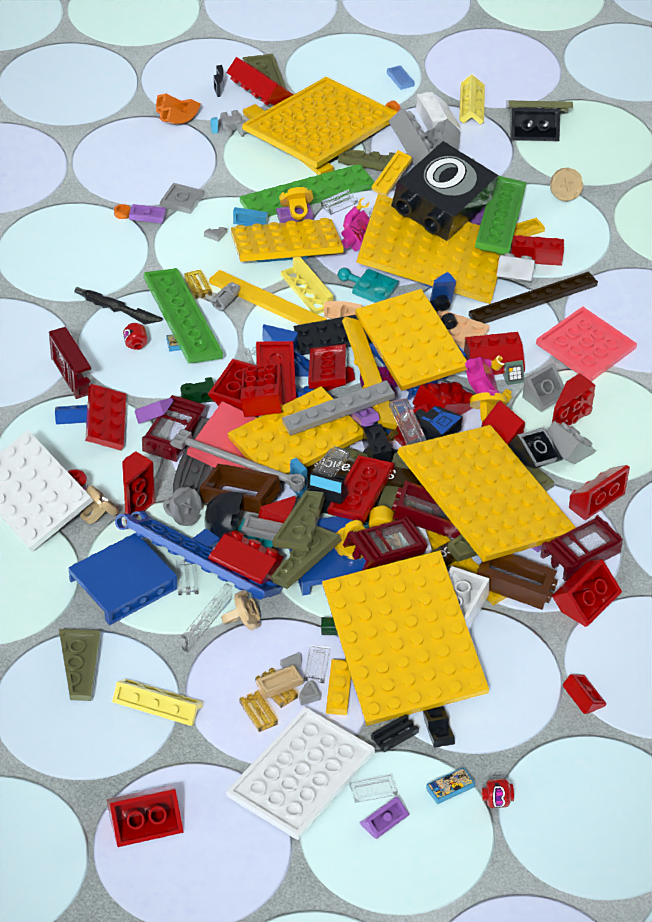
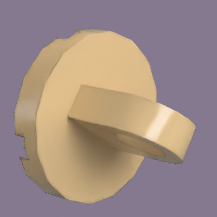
[550,167,583,201]
[80,485,119,524]
[221,590,261,631]

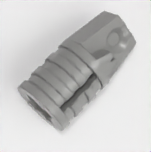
[211,282,240,311]

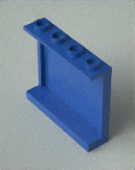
[288,516,366,596]
[68,533,177,626]

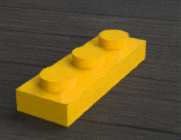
[372,150,412,196]
[326,659,351,715]

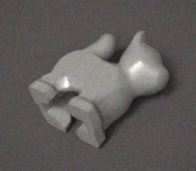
[219,110,247,137]

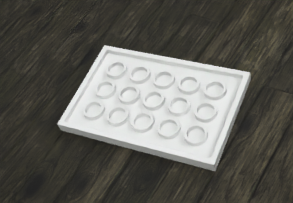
[0,430,93,552]
[226,707,375,840]

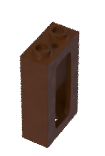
[199,463,282,514]
[477,554,558,610]

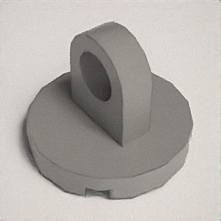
[163,487,202,526]

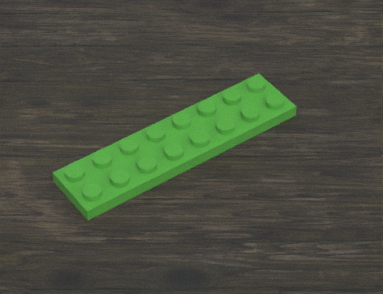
[240,164,374,217]
[475,176,527,255]
[143,268,223,364]

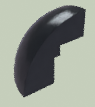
[204,492,244,539]

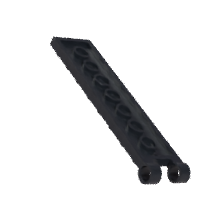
[293,295,457,355]

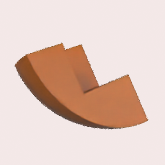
[156,93,201,124]

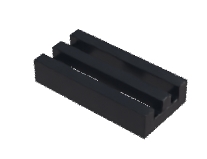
[371,714,419,752]

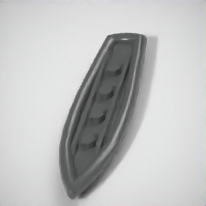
[173,418,214,497]

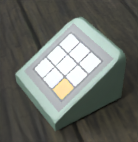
[503,360,524,385]

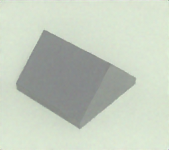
[522,363,564,412]

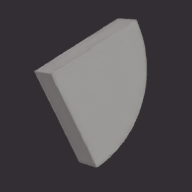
[204,227,227,242]
[280,653,301,671]
[299,680,321,706]

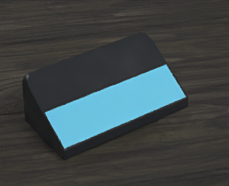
[309,472,348,504]

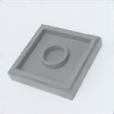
[160,183,204,214]

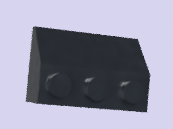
[510,108,560,142]

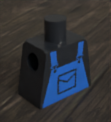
[414,406,463,440]

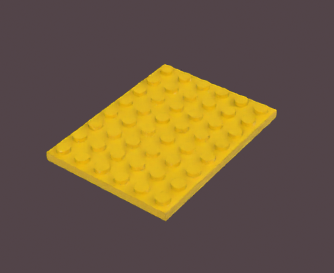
[242,76,397,168]
[356,194,503,304]
[397,425,576,562]
[322,551,489,726]

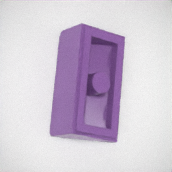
[134,398,173,424]
[359,796,410,839]

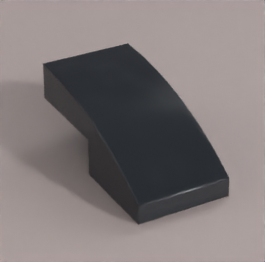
[213,65,224,97]
[423,707,455,748]

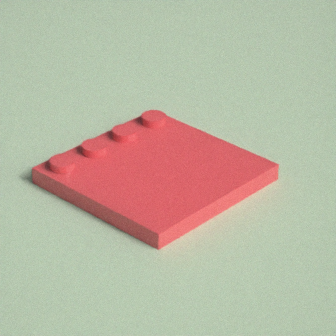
[536,306,637,382]
[187,401,256,471]

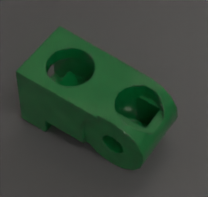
[180,377,214,403]

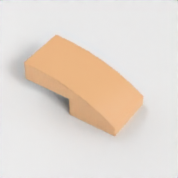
[324,301,363,319]

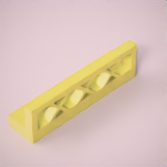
[459,74,485,125]
[281,257,334,314]
[112,678,204,726]

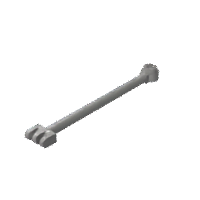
[170,429,305,492]

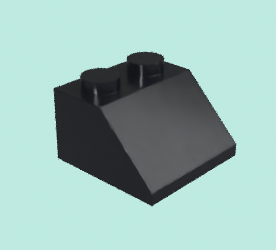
[508,427,563,469]

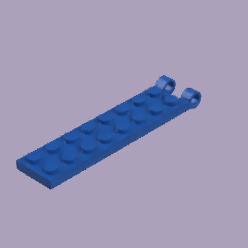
[115,511,283,600]

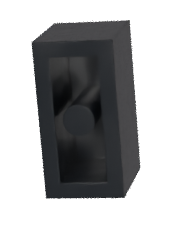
[363,424,392,462]

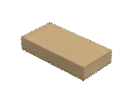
[256,665,303,699]

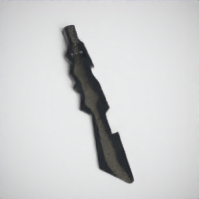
[74,287,163,325]

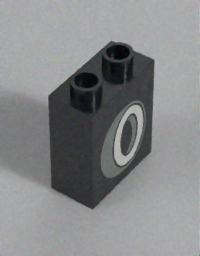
[391,141,499,241]

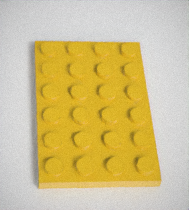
[231,218,343,262]
[355,289,468,391]
[228,387,363,481]

